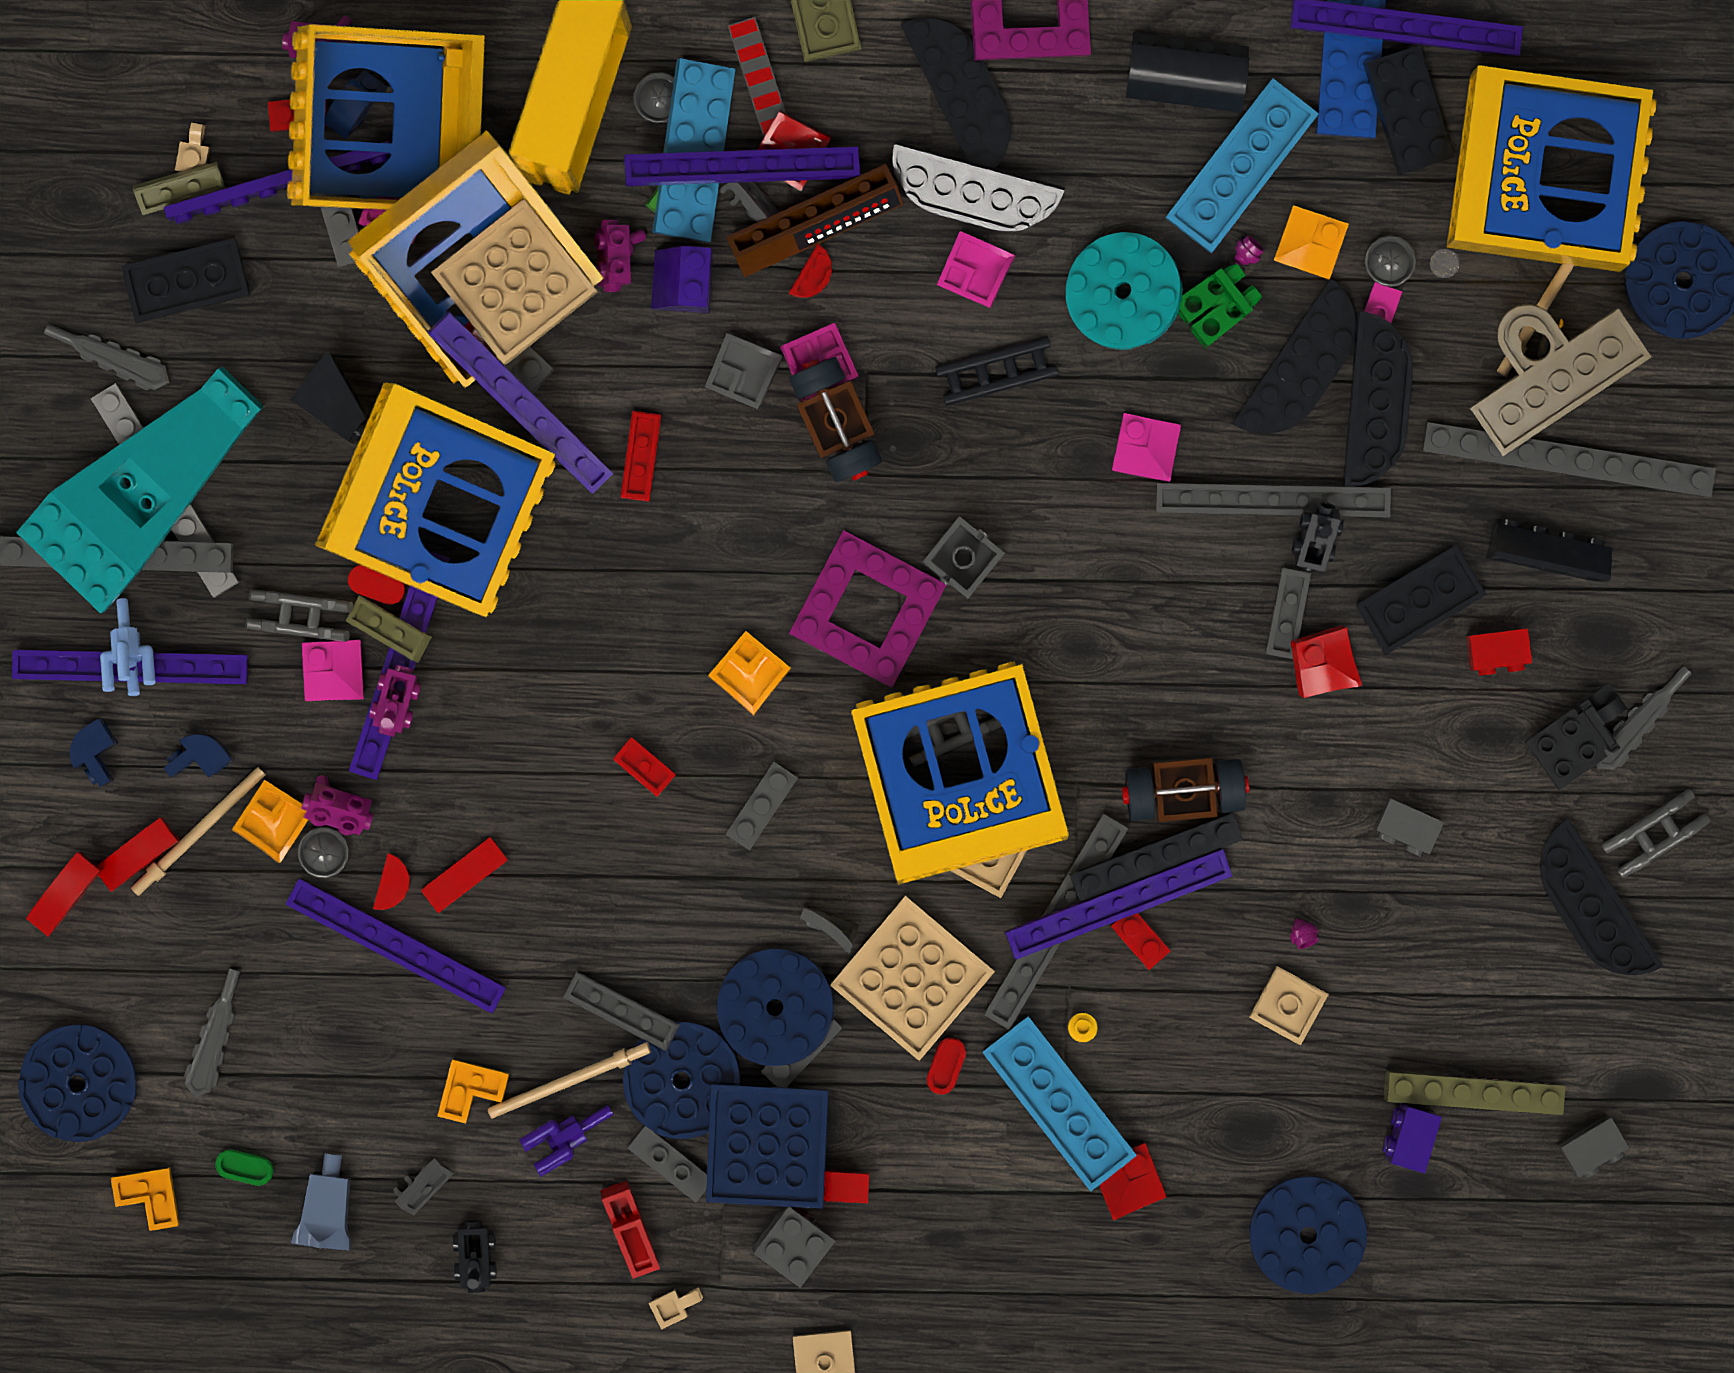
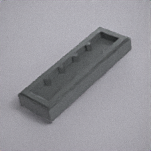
[627,1126,707,1203]

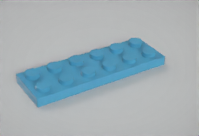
[652,58,735,243]
[1165,78,1319,253]
[982,1017,1137,1192]

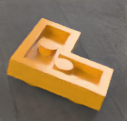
[438,1059,510,1124]
[111,1167,180,1231]

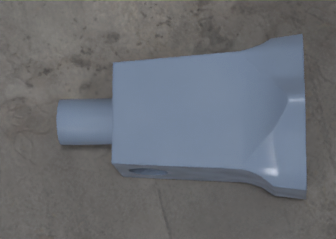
[291,1153,351,1250]

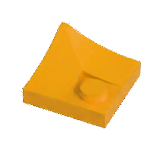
[1274,205,1349,280]
[708,631,791,716]
[232,780,309,863]

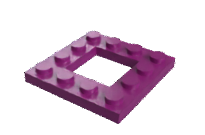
[970,0,1091,61]
[789,530,946,688]

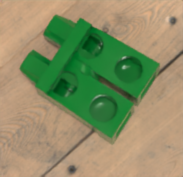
[1178,263,1262,350]

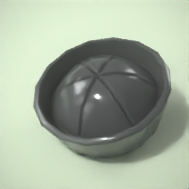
[634,72,674,123]
[1365,235,1416,287]
[298,827,349,878]

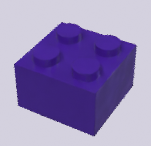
[1382,1103,1442,1174]

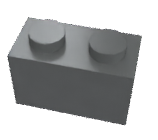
[1373,798,1444,857]
[1557,1115,1629,1179]

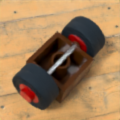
[789,357,882,482]
[1121,758,1249,822]

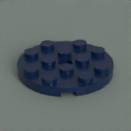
[1624,221,1734,339]
[717,949,834,1067]
[623,1021,740,1139]
[18,1024,137,1142]
[1249,1176,1367,1294]

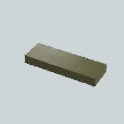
[133,162,226,215]
[346,595,432,662]

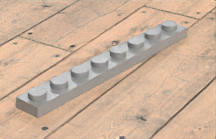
[91,383,240,598]

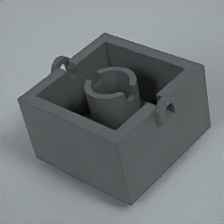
[922,516,1005,599]
[751,1206,835,1288]

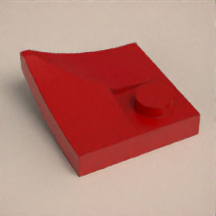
[757,110,831,191]
[1290,625,1362,698]
[1099,1142,1167,1221]

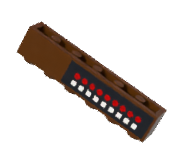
[726,164,904,278]

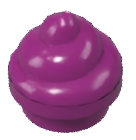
[1235,235,1264,265]
[1290,918,1319,950]

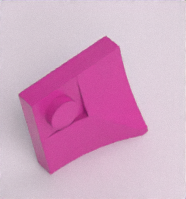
[937,231,1016,308]
[780,323,858,402]
[1111,413,1181,482]
[302,639,364,701]

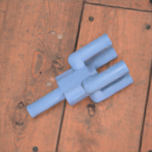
[100,598,156,696]

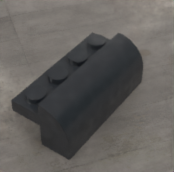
[1126,32,1250,112]

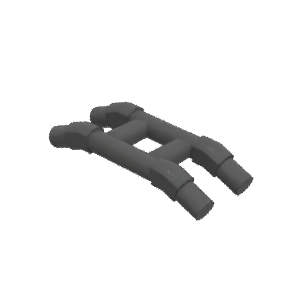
[245,589,353,642]
[906,711,1002,769]
[1602,789,1710,878]

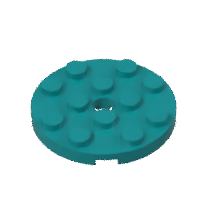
[1066,232,1183,350]

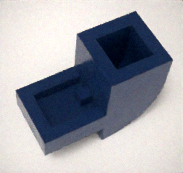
[324,70,388,139]
[70,718,118,787]
[164,734,235,777]

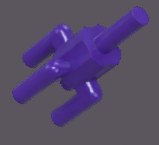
[519,1105,613,1177]

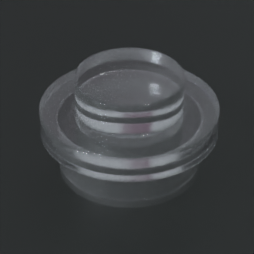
[1430,249,1459,278]

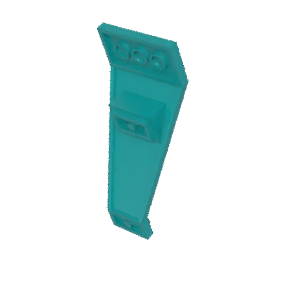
[16,366,264,614]

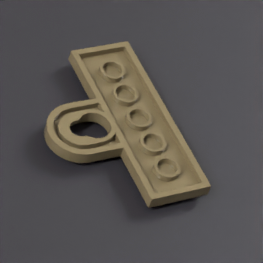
[1470,304,1652,456]

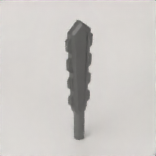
[44,324,170,391]
[1596,666,1692,770]
[184,968,240,1098]

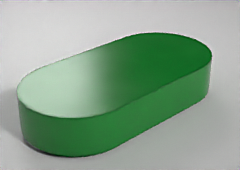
[215,1149,274,1186]

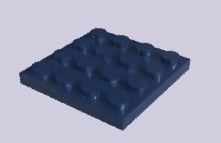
[706,1084,829,1209]

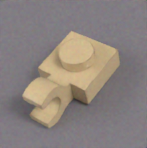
[175,122,210,172]
[649,1287,704,1330]

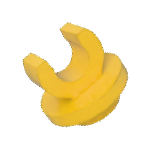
[1068,1013,1097,1042]

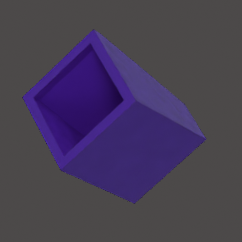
[651,246,713,313]

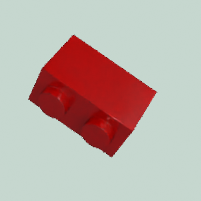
[1466,628,1532,676]

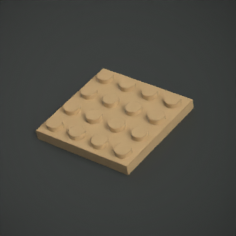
[431,199,597,365]
[830,895,995,1061]

